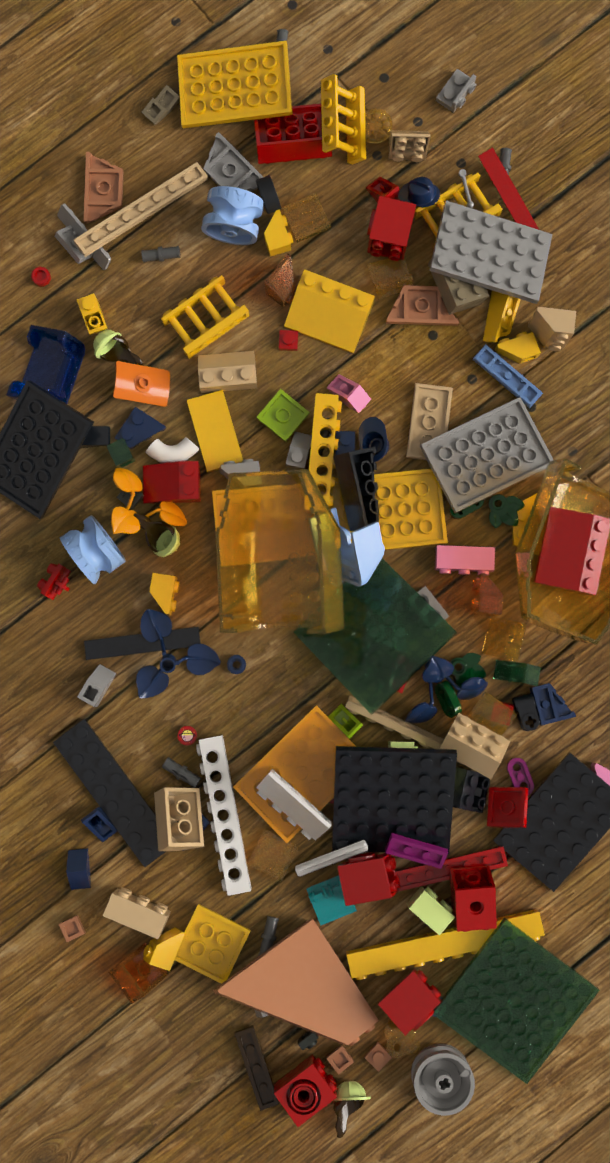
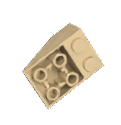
[389,130,430,162]

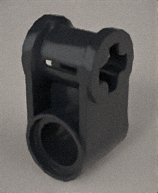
[512,693,539,731]

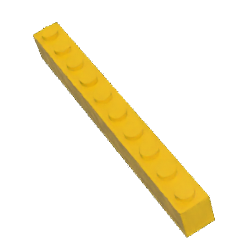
[346,909,545,980]

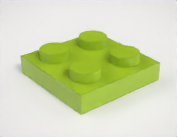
[256,389,310,442]

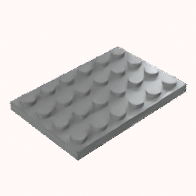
[429,200,552,304]
[420,397,556,513]

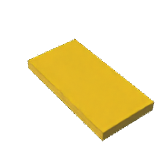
[187,390,243,473]

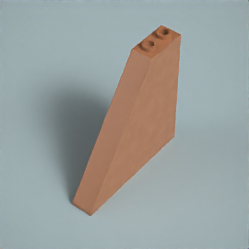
[213,919,379,1046]

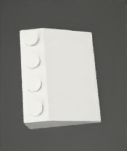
[256,769,332,840]

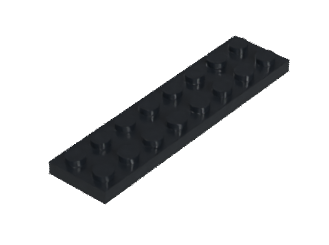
[53,719,166,867]

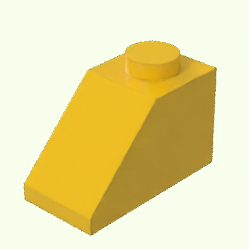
[143,927,185,971]

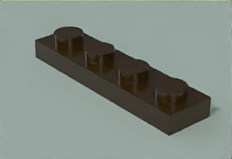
[234,1025,279,1111]

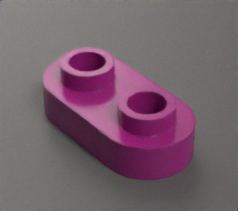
[507,758,534,795]

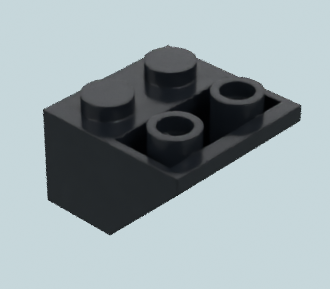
[453,767,490,813]

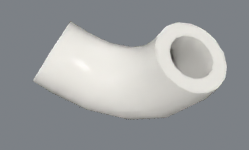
[146,437,199,463]

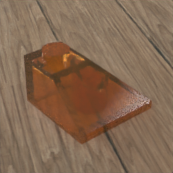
[265,253,295,307]

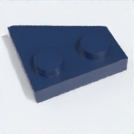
[115,407,166,449]
[530,683,576,726]

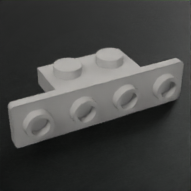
[55,203,111,270]

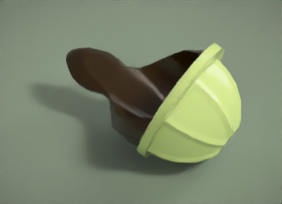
[93,330,143,365]
[134,513,180,557]
[333,1081,371,1138]

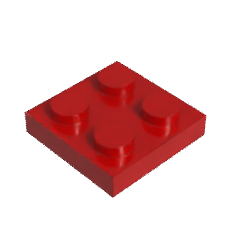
[487,787,528,828]

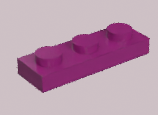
[385,833,448,869]

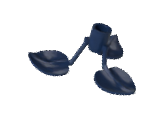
[136,609,221,698]
[405,656,488,723]

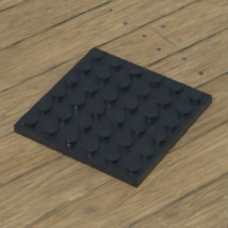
[332,746,457,854]

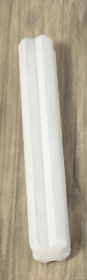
[295,840,368,876]

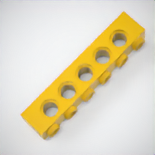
[305,393,342,511]

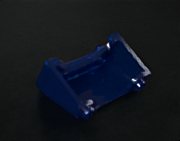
[6,325,85,404]

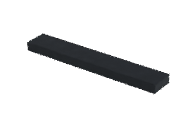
[84,627,201,660]

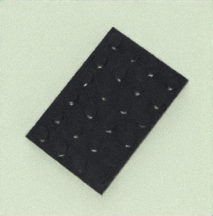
[0,380,94,519]
[493,752,610,892]

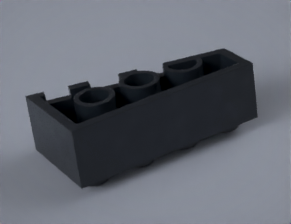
[333,446,379,531]

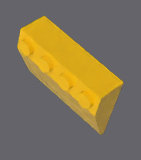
[284,269,375,354]

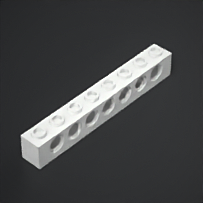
[196,735,252,896]

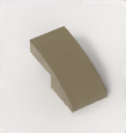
[141,85,180,125]

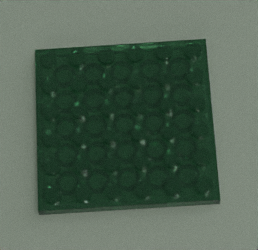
[294,558,457,715]
[433,917,600,1084]

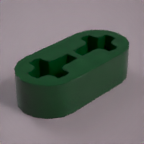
[449,500,484,520]
[434,681,462,718]

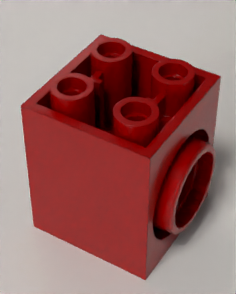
[367,196,416,261]
[337,852,400,906]
[450,865,497,932]
[378,968,441,1036]
[274,1054,337,1127]

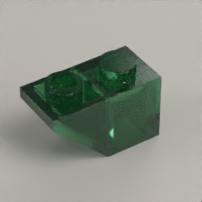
[493,660,541,686]

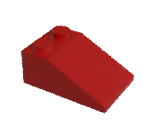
[143,461,201,504]

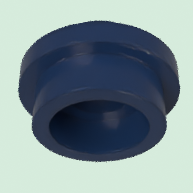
[227,655,246,674]

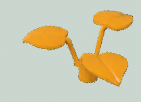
[111,468,187,534]

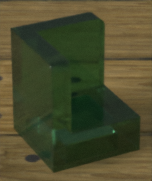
[106,438,135,468]

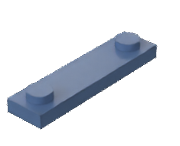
[473,344,543,408]

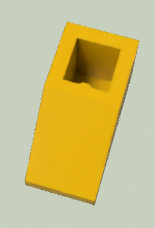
[264,209,293,257]
[77,293,108,335]
[495,332,541,364]
[149,573,180,616]

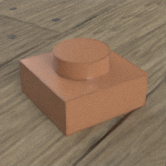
[59,915,86,942]
[364,1041,392,1072]
[326,1044,354,1075]

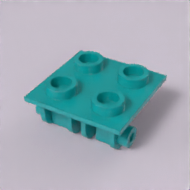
[306,875,357,926]

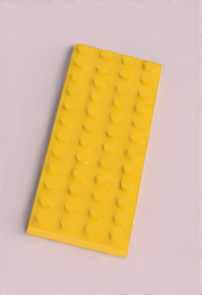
[212,469,448,567]

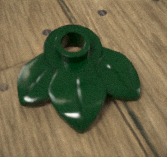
[489,494,525,528]
[450,653,486,686]

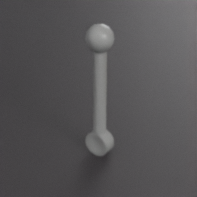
[458,169,474,208]

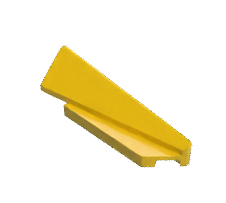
[483,290,520,343]

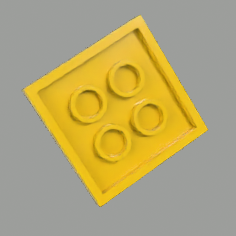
[175,904,251,984]

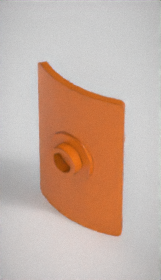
[113,361,170,407]

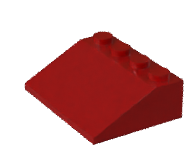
[254,104,332,164]
[534,507,610,595]

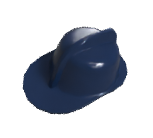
[398,177,440,207]
[359,417,390,462]

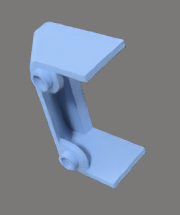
[309,507,385,587]

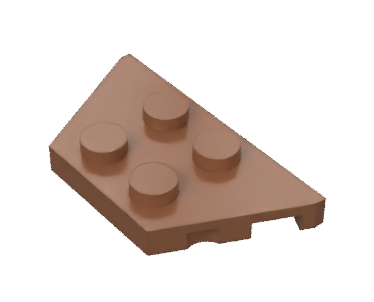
[84,152,124,224]
[386,285,459,326]

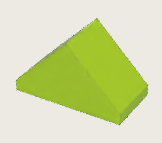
[328,704,363,739]

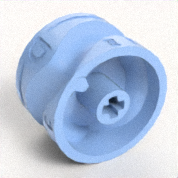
[201,186,264,245]
[60,515,126,584]

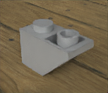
[219,459,262,488]
[77,664,117,707]

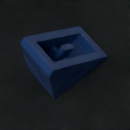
[81,807,118,842]
[66,848,91,890]

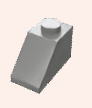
[286,432,312,473]

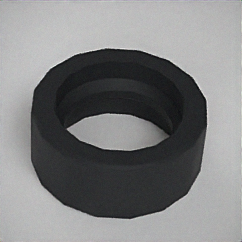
[256,175,281,214]

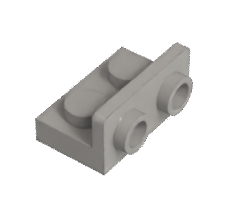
[436,69,477,113]

